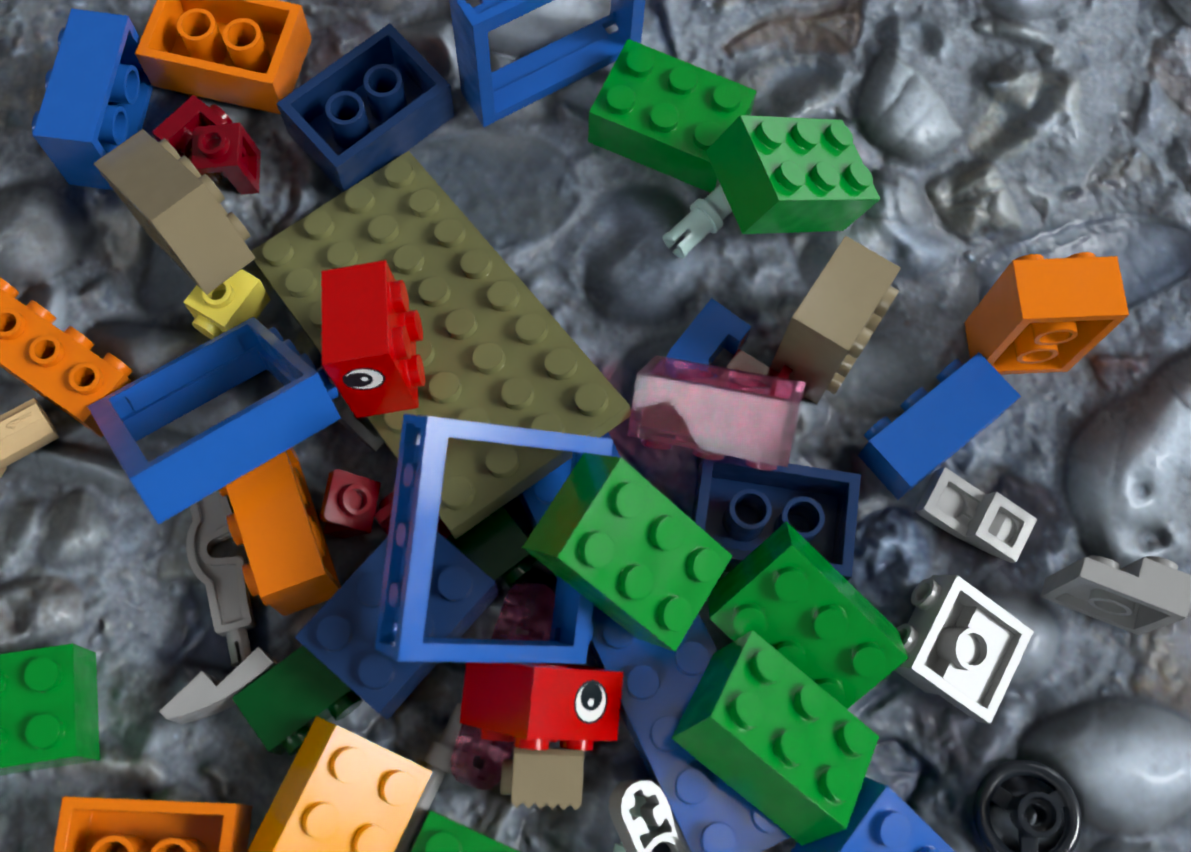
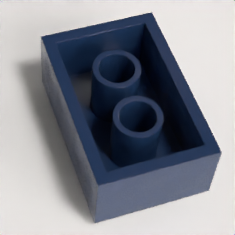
[277,23,455,193]
[691,451,861,581]
[295,531,499,720]

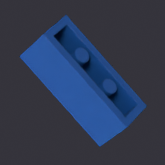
[858,352,1021,500]

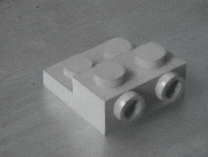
[1040,556,1191,635]
[894,575,1034,724]

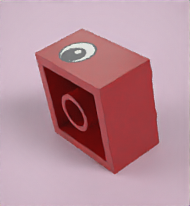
[321,260,425,418]
[459,662,624,751]

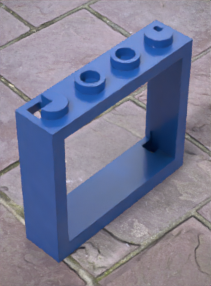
[449,0,645,127]
[87,317,341,524]
[375,414,613,664]

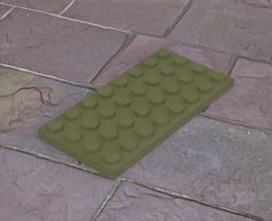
[251,151,632,539]

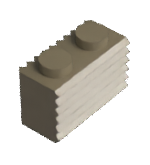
[501,747,584,811]

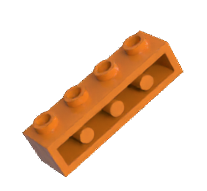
[0,277,133,438]

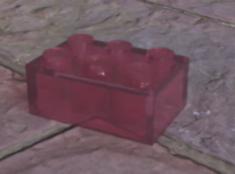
[627,355,806,471]

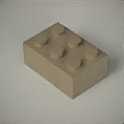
[93,129,256,295]
[770,236,901,404]

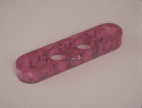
[450,583,555,790]

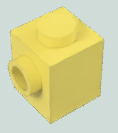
[183,269,271,339]

